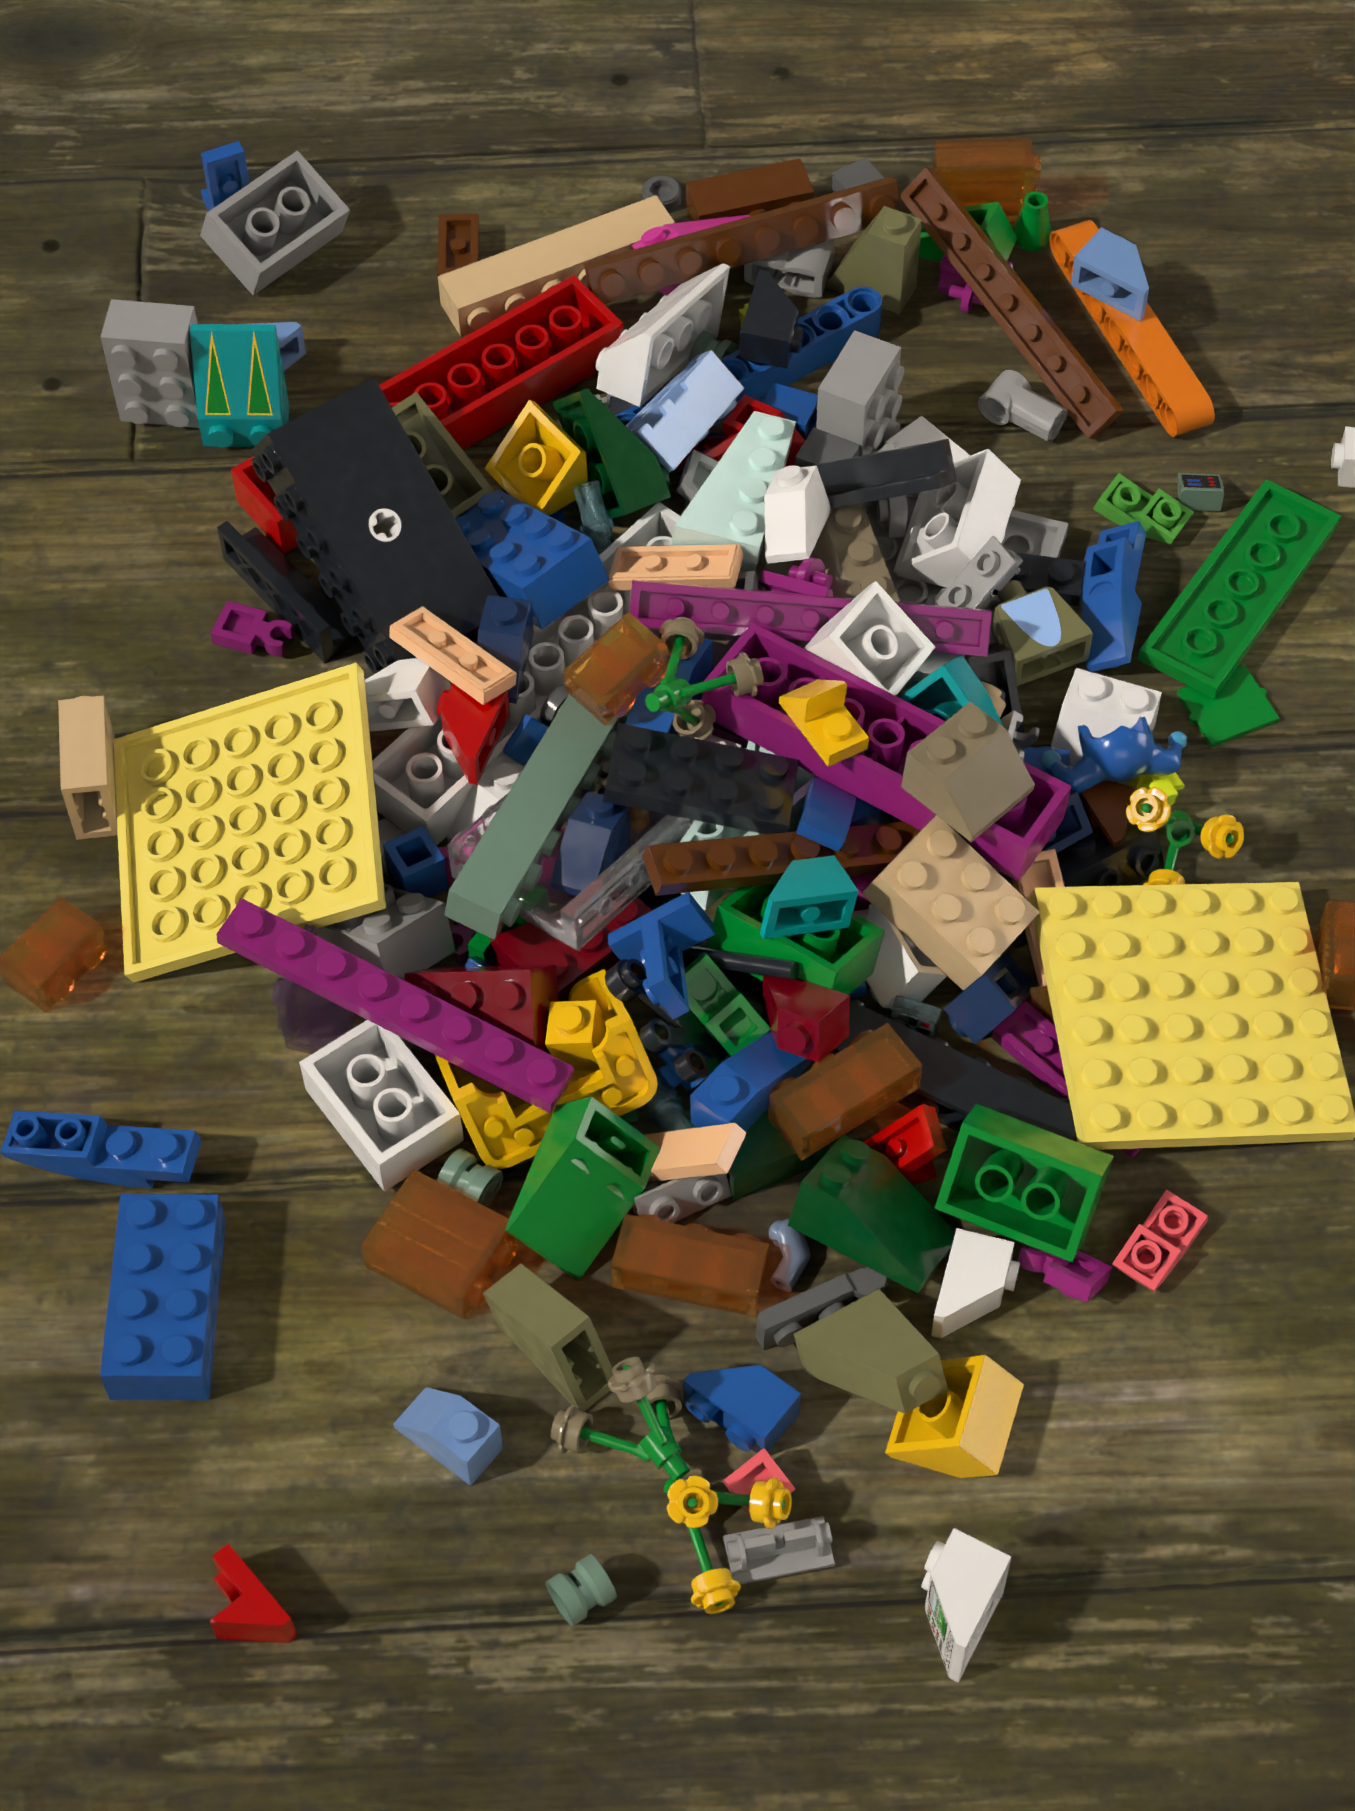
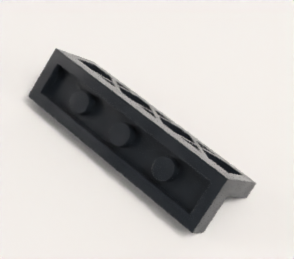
[800,438,957,509]
[217,521,359,664]

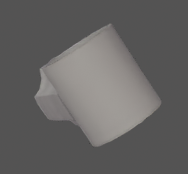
[978,370,1068,441]

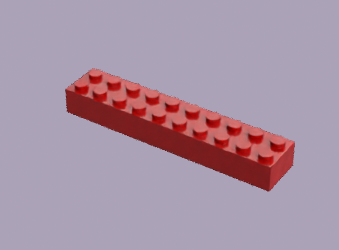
[231,275,623,554]

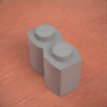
[744,240,835,298]

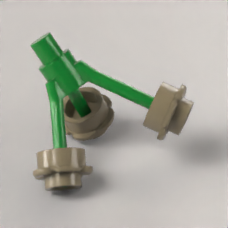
[645,617,764,740]
[551,1357,690,1482]

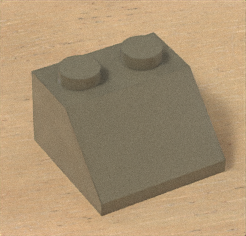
[901,701,1035,842]

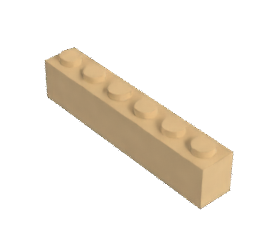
[438,195,675,336]

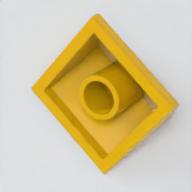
[484,400,588,516]

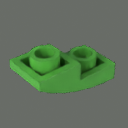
[1093,473,1194,544]

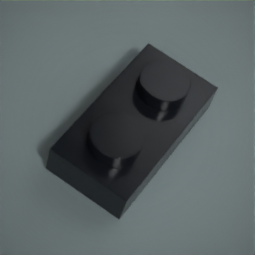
[992,552,1085,606]

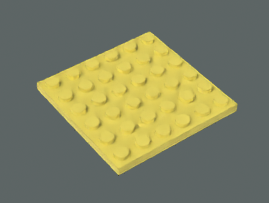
[113,663,386,983]
[1030,882,1355,1150]

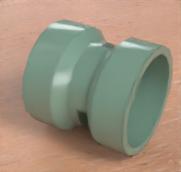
[436,1148,504,1214]
[545,1554,617,1626]

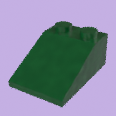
[553,389,671,522]
[788,1134,955,1293]

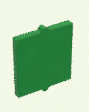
[1176,665,1280,748]

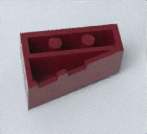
[490,887,651,1001]
[404,964,559,1055]

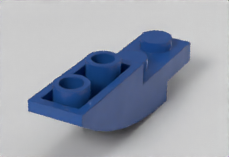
[1082,521,1146,672]
[0,1110,202,1189]

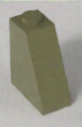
[827,206,922,315]
[483,1263,613,1412]
[793,1289,948,1414]

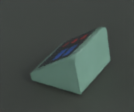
[1177,473,1224,511]

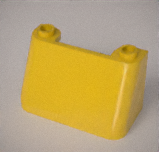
[434,969,658,1169]

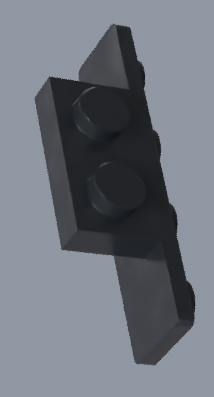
[1011,831,1165,949]

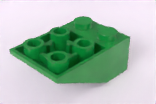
[505,1096,661,1280]

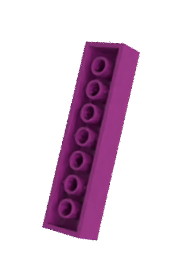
[702,623,1072,882]

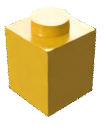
[545,1000,607,1070]

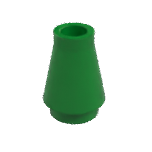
[1013,191,1052,252]

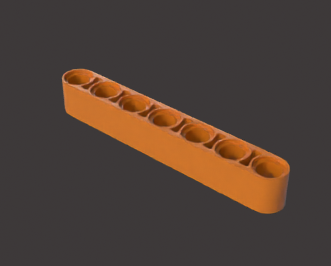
[1050,220,1215,437]

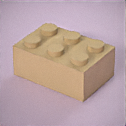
[862,815,1039,990]

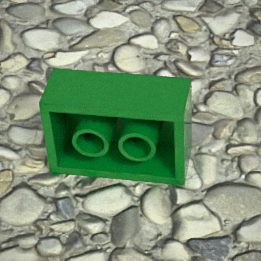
[707,884,885,995]
[934,1104,1114,1262]

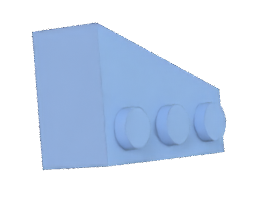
[626,350,744,473]

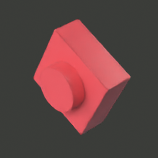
[722,1448,795,1518]

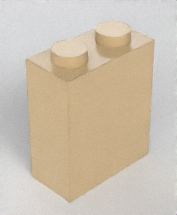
[58,695,118,840]

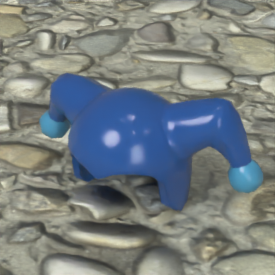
[1041,717,1187,794]

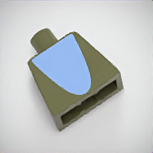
[992,580,1093,686]

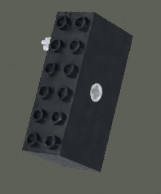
[251,377,499,674]

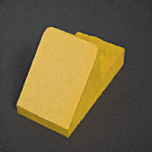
[778,679,869,767]

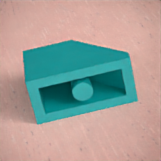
[760,855,858,939]

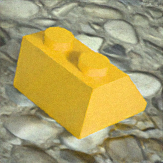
[885,1355,1024,1478]

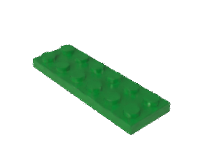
[1138,479,1341,699]

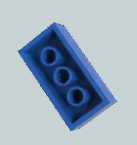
[455,489,610,630]
[100,1194,226,1401]

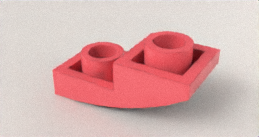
[1112,1190,1208,1292]

